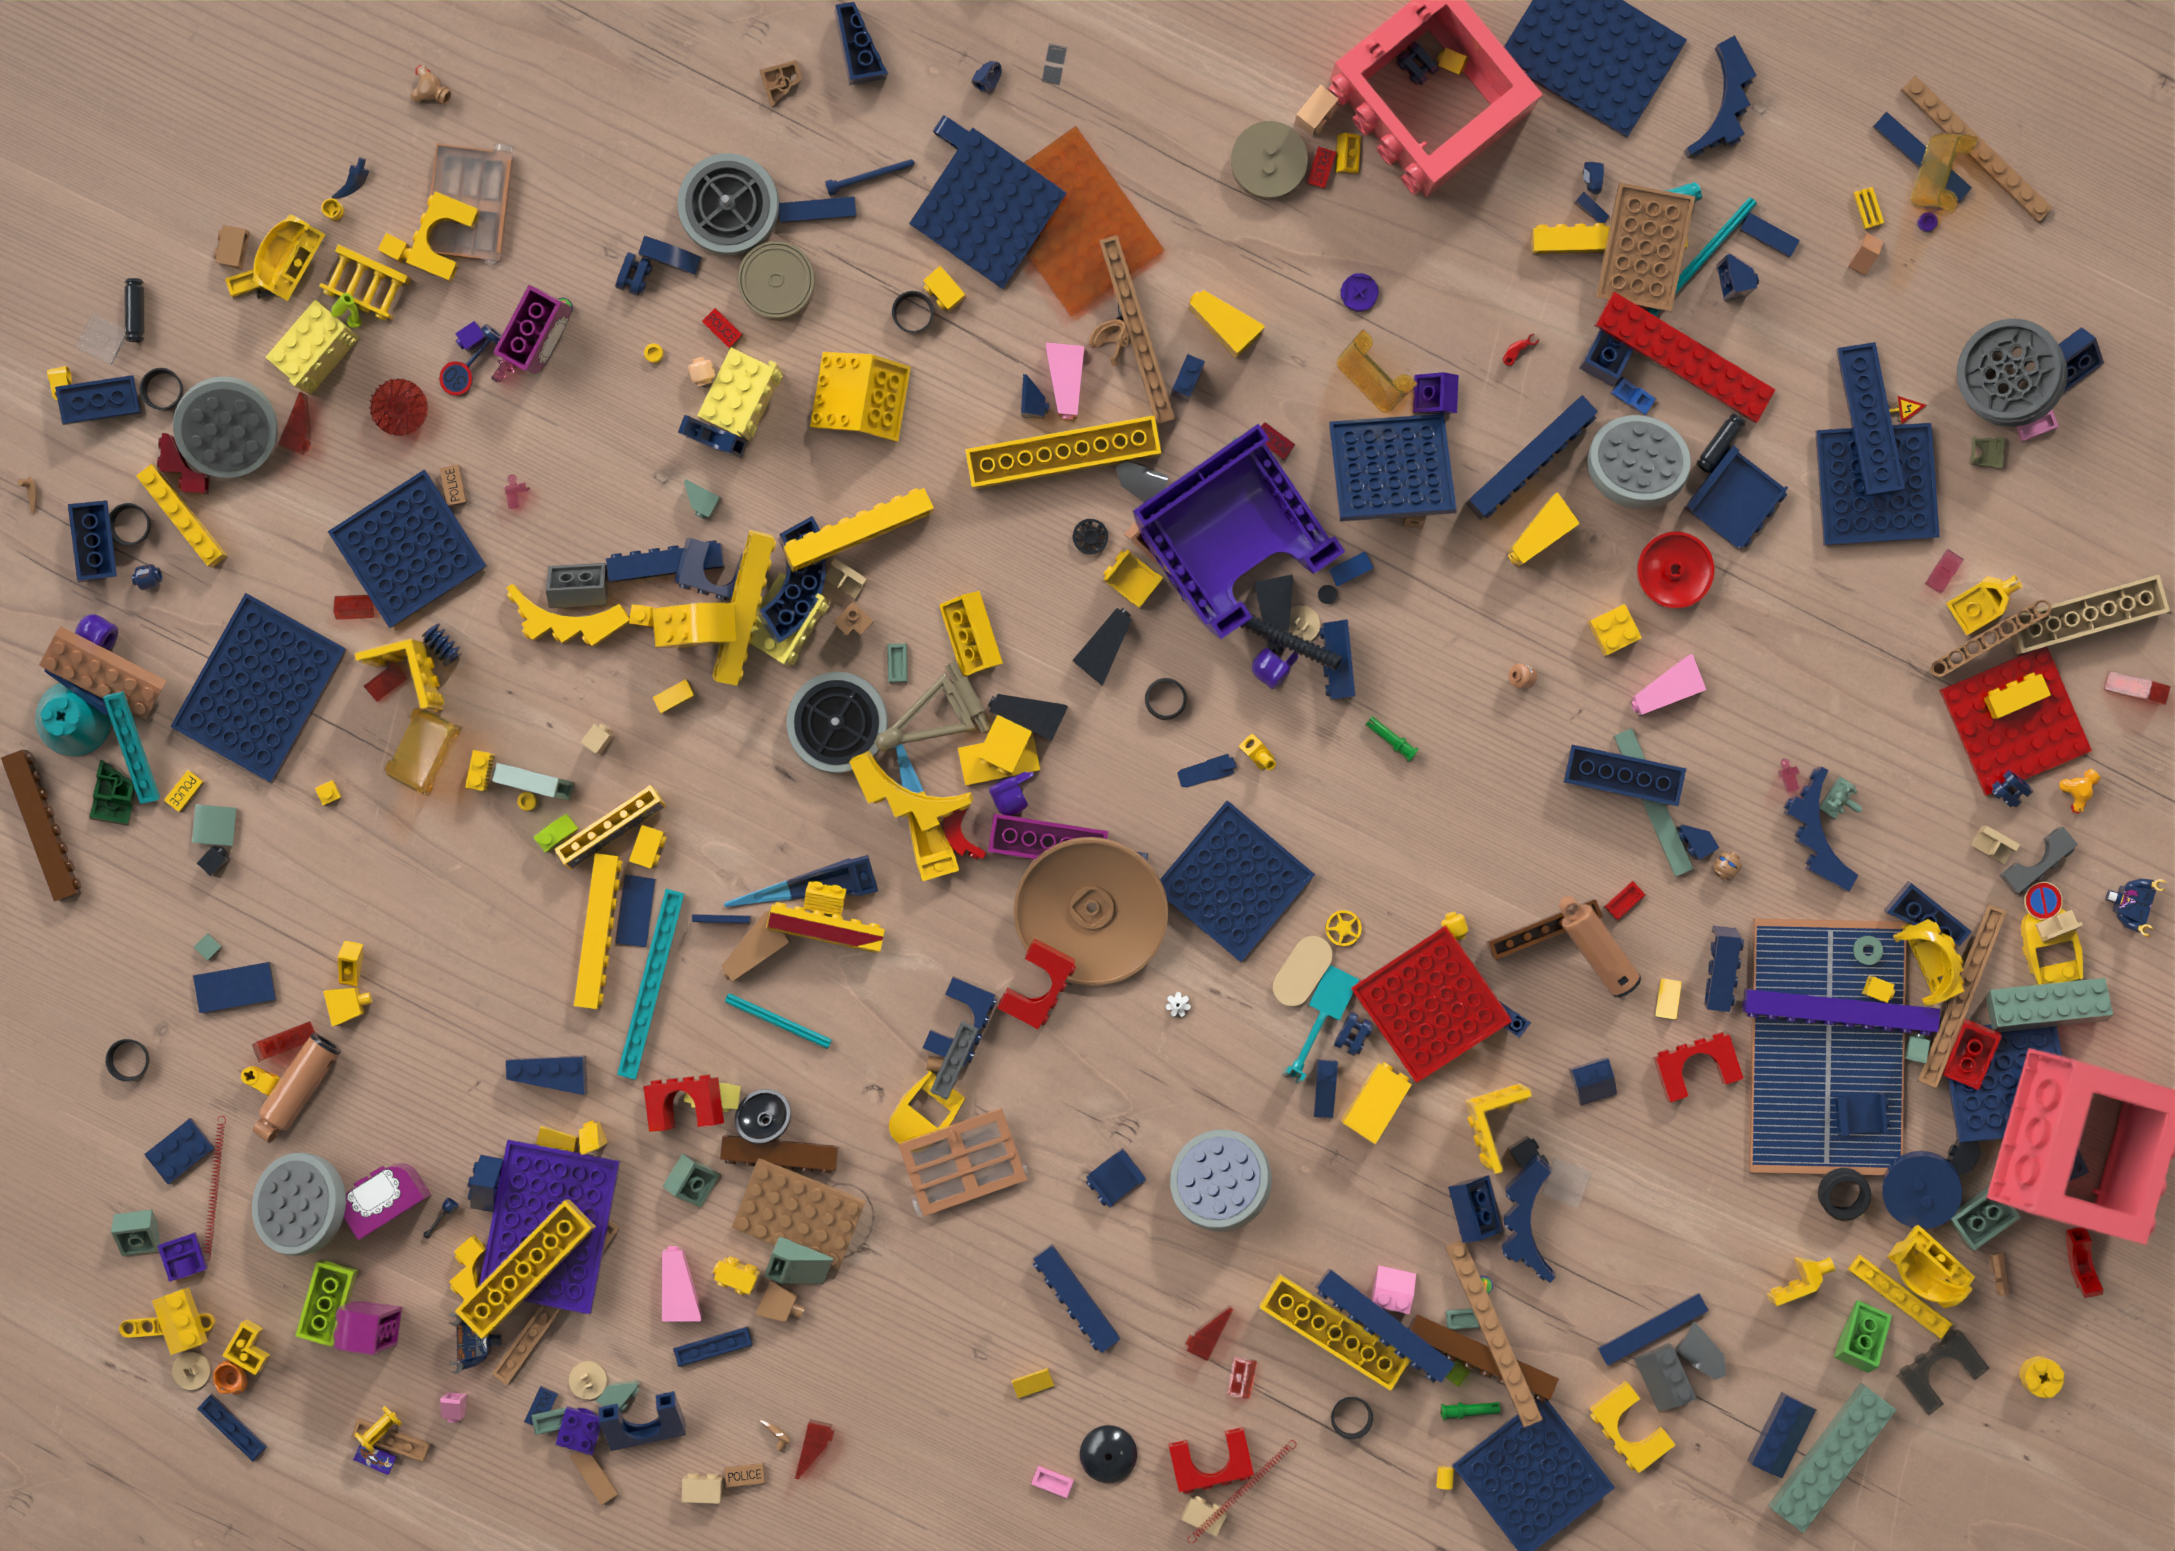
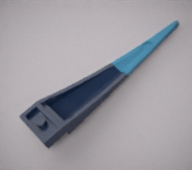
[724,855,878,907]

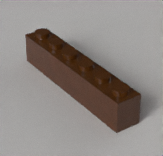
[1486,899,1603,960]
[720,1135,839,1173]

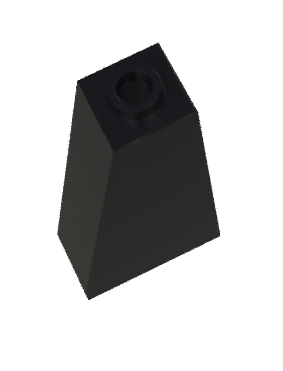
[1254,574,1293,653]
[1072,608,1132,686]
[988,694,1068,741]

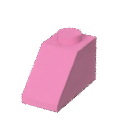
[440,1392,467,1423]

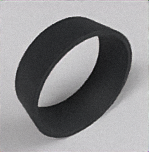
[892,291,934,333]
[140,368,183,410]
[109,503,151,545]
[1145,678,1187,720]
[105,1039,149,1081]
[1331,1397,1373,1439]

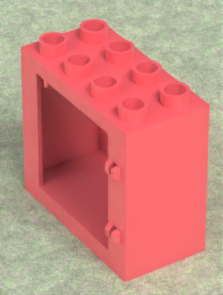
[1328,0,1542,198]
[1987,1048,2175,1245]

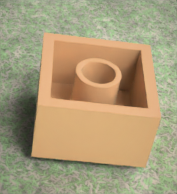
[1294,85,1338,136]

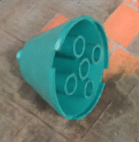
[35,683,111,756]

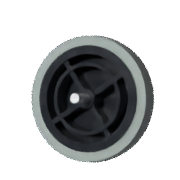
[786,672,888,773]

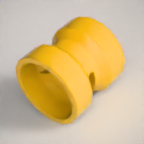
[321,198,344,221]

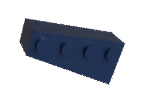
[834,2,888,85]
[1884,881,1972,946]
[1704,925,1744,1012]
[506,1055,588,1095]

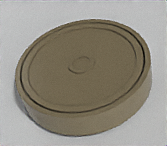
[1231,121,1308,200]
[738,241,815,320]

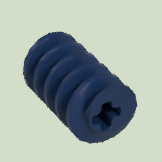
[422,623,462,667]

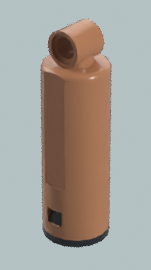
[1559,896,1641,997]
[253,1033,342,1143]

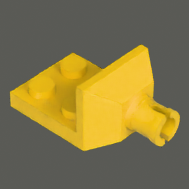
[1946,575,2023,635]
[1767,1257,1835,1306]

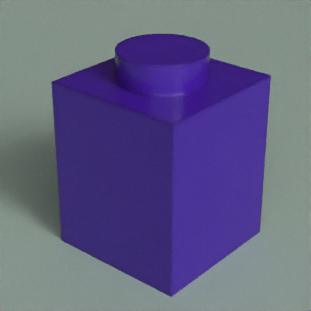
[455,321,487,352]

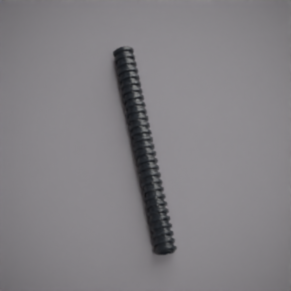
[1182,599,1342,671]

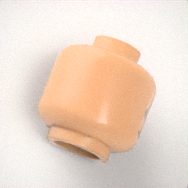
[688,357,715,386]

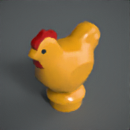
[2059,768,2101,814]

